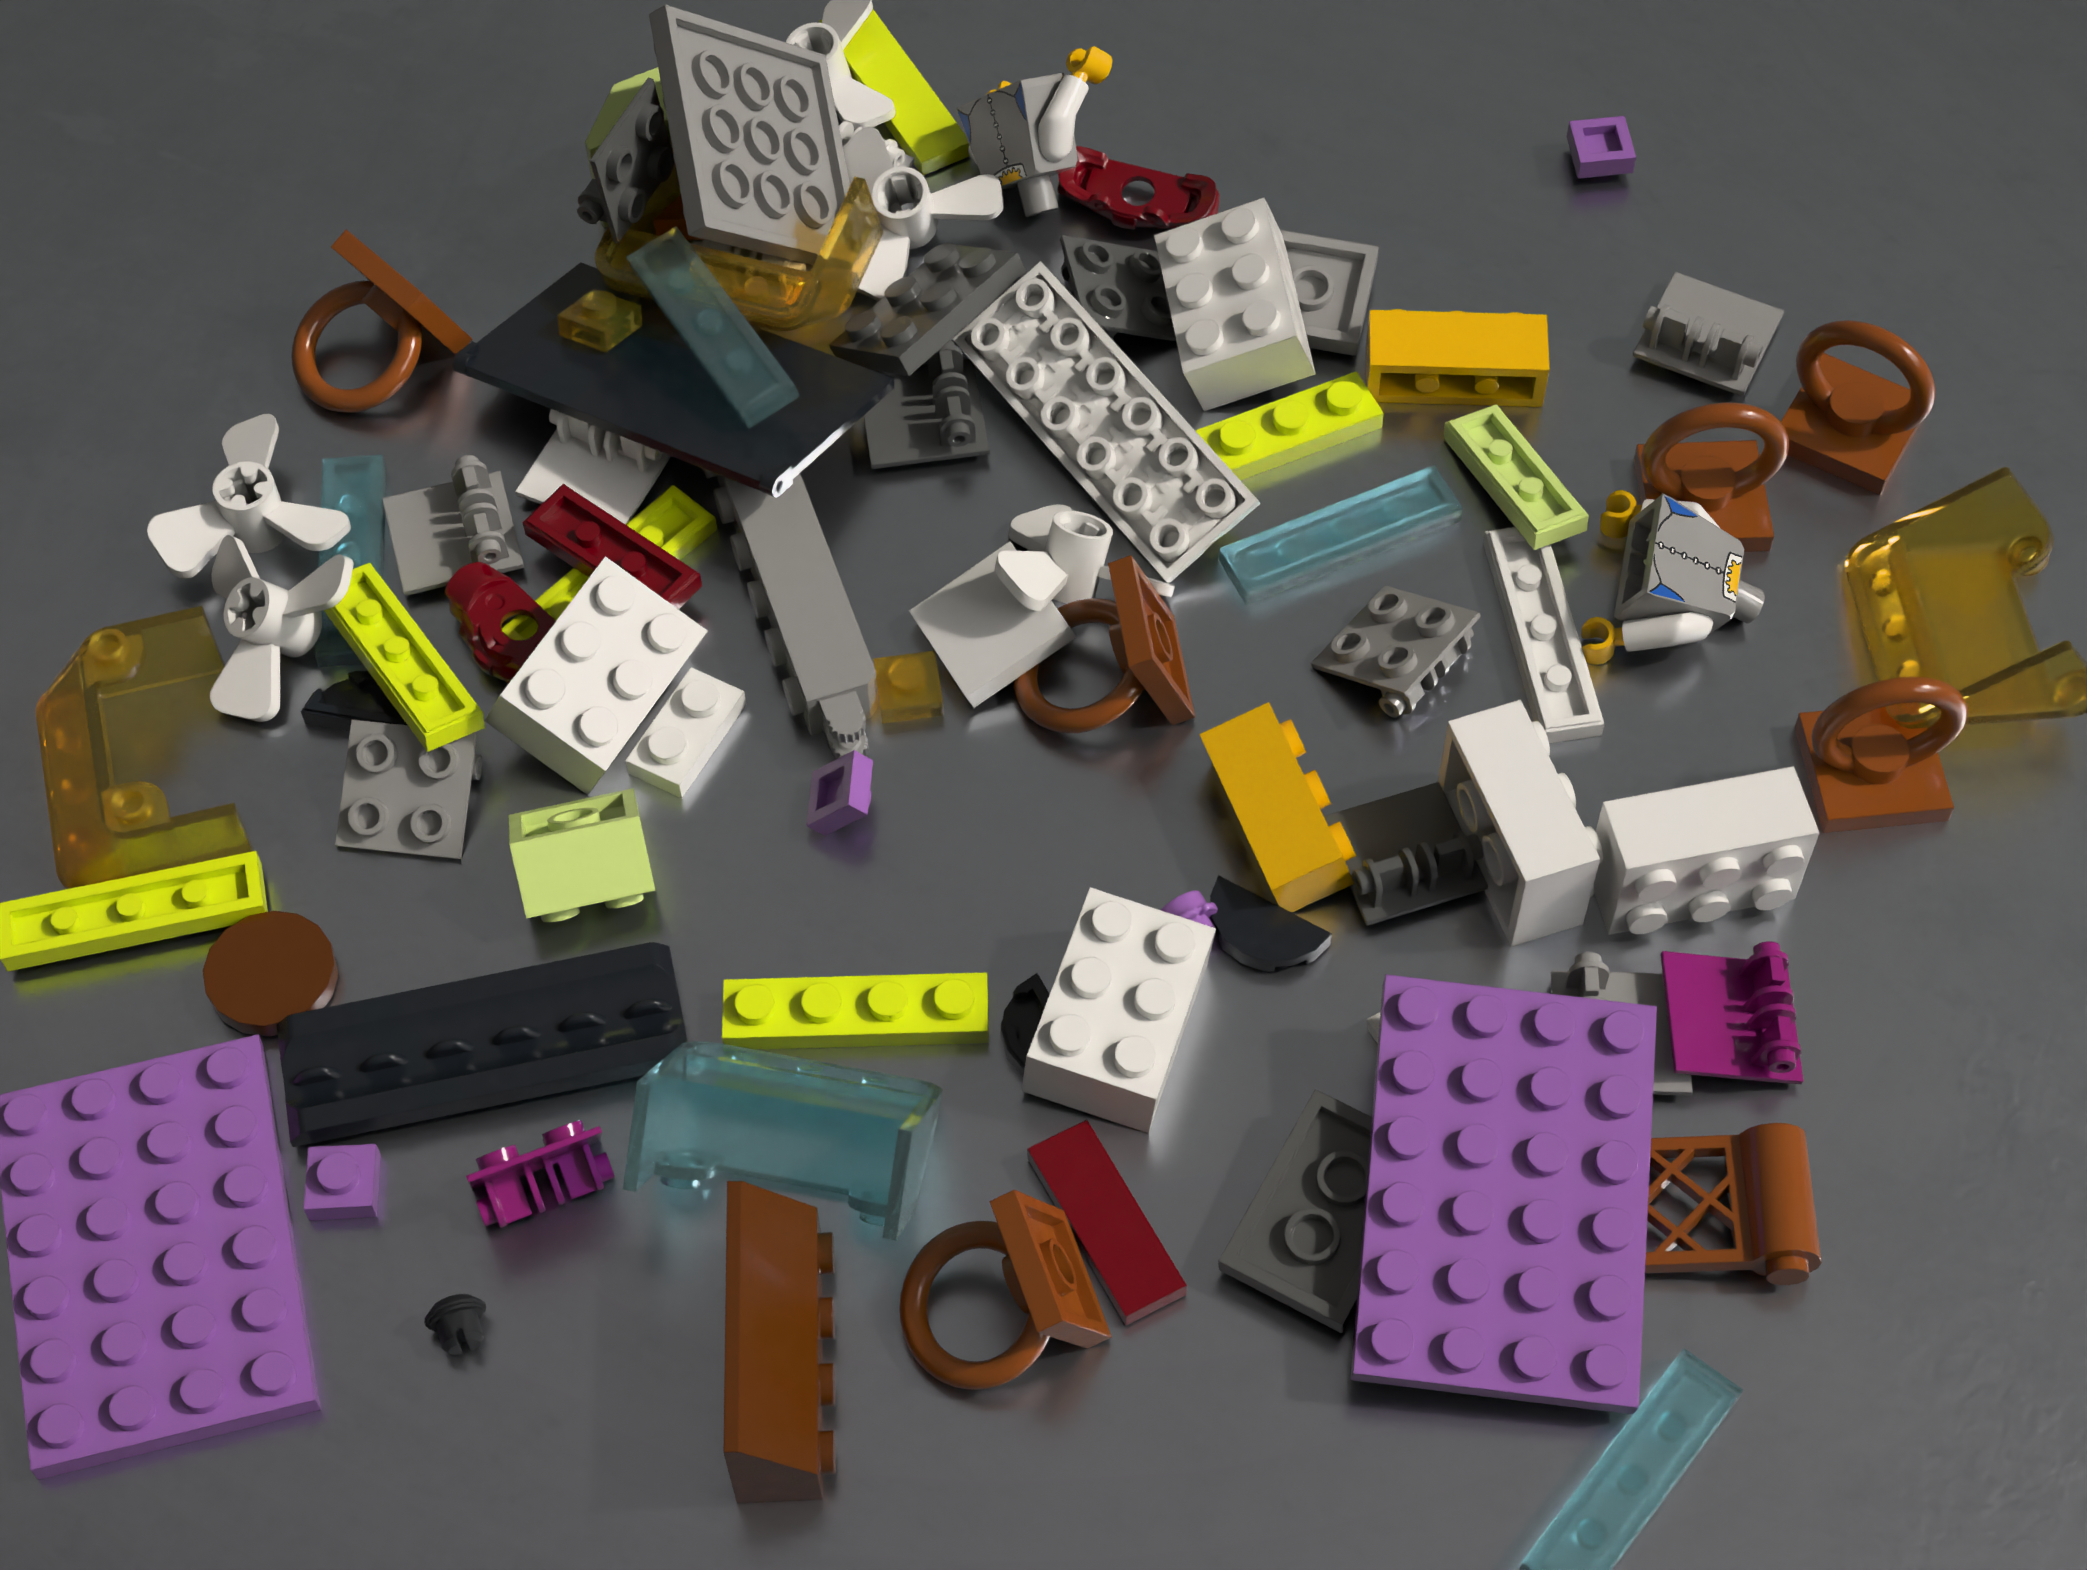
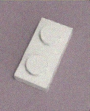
[625,667,747,798]

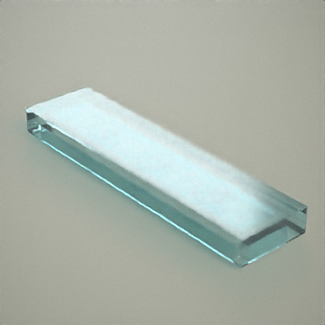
[626,226,800,429]
[315,454,386,668]
[1219,465,1463,605]
[1519,1348,1743,1570]

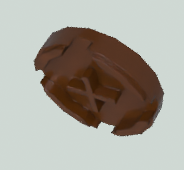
[203,911,339,1037]

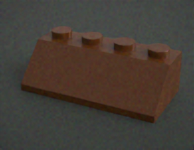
[723,1181,836,1503]

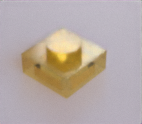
[557,289,642,352]
[873,650,944,724]

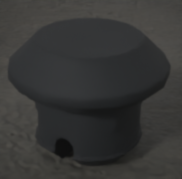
[424,1294,486,1355]

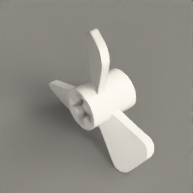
[786,0,896,129]
[843,127,1003,302]
[147,414,351,579]
[995,504,1175,611]
[210,535,354,722]

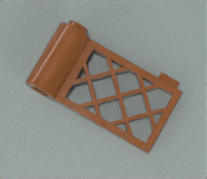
[1645,1123,1822,1285]

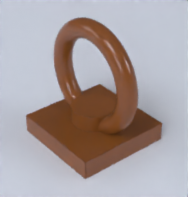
[291,229,473,413]
[1781,320,1936,495]
[1634,403,1789,552]
[1013,555,1195,733]
[1795,677,1968,833]
[899,1190,1112,1390]

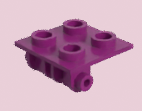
[1660,941,1804,1085]
[466,1120,615,1228]

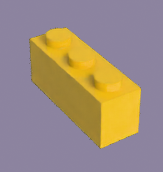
[1365,309,1550,407]
[1199,702,1356,913]

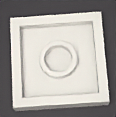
[909,541,1076,708]

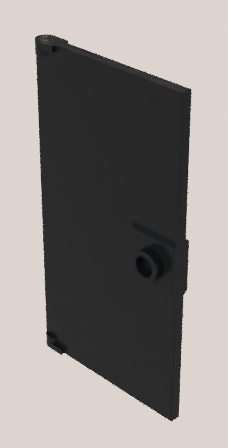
[452,262,894,498]

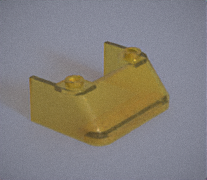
[595,163,883,331]
[36,606,255,890]

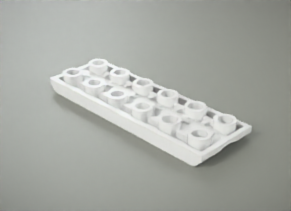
[952,261,1261,583]

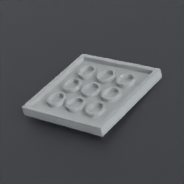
[649,4,861,273]

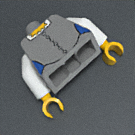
[956,46,1112,217]
[1581,490,1765,665]

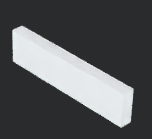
[1483,527,1604,743]

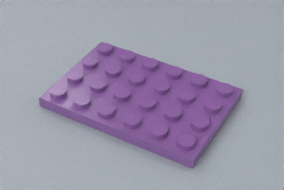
[1350,974,1657,1415]
[0,1034,321,1480]

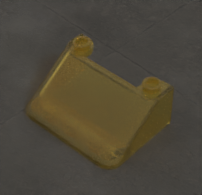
[1845,467,2087,729]

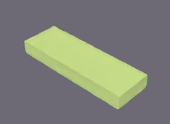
[1443,404,1589,550]

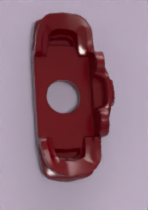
[1057,146,1220,230]
[445,562,556,684]

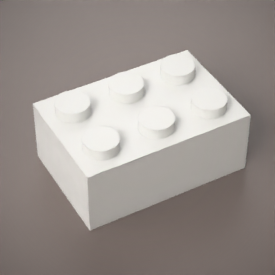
[1154,197,1316,411]
[484,556,707,795]
[1438,699,1603,947]
[1594,766,1820,935]
[1021,887,1216,1133]

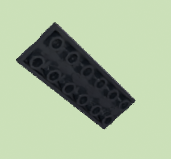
[277,942,692,1147]

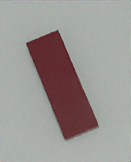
[522,484,702,610]
[1027,1119,1187,1326]

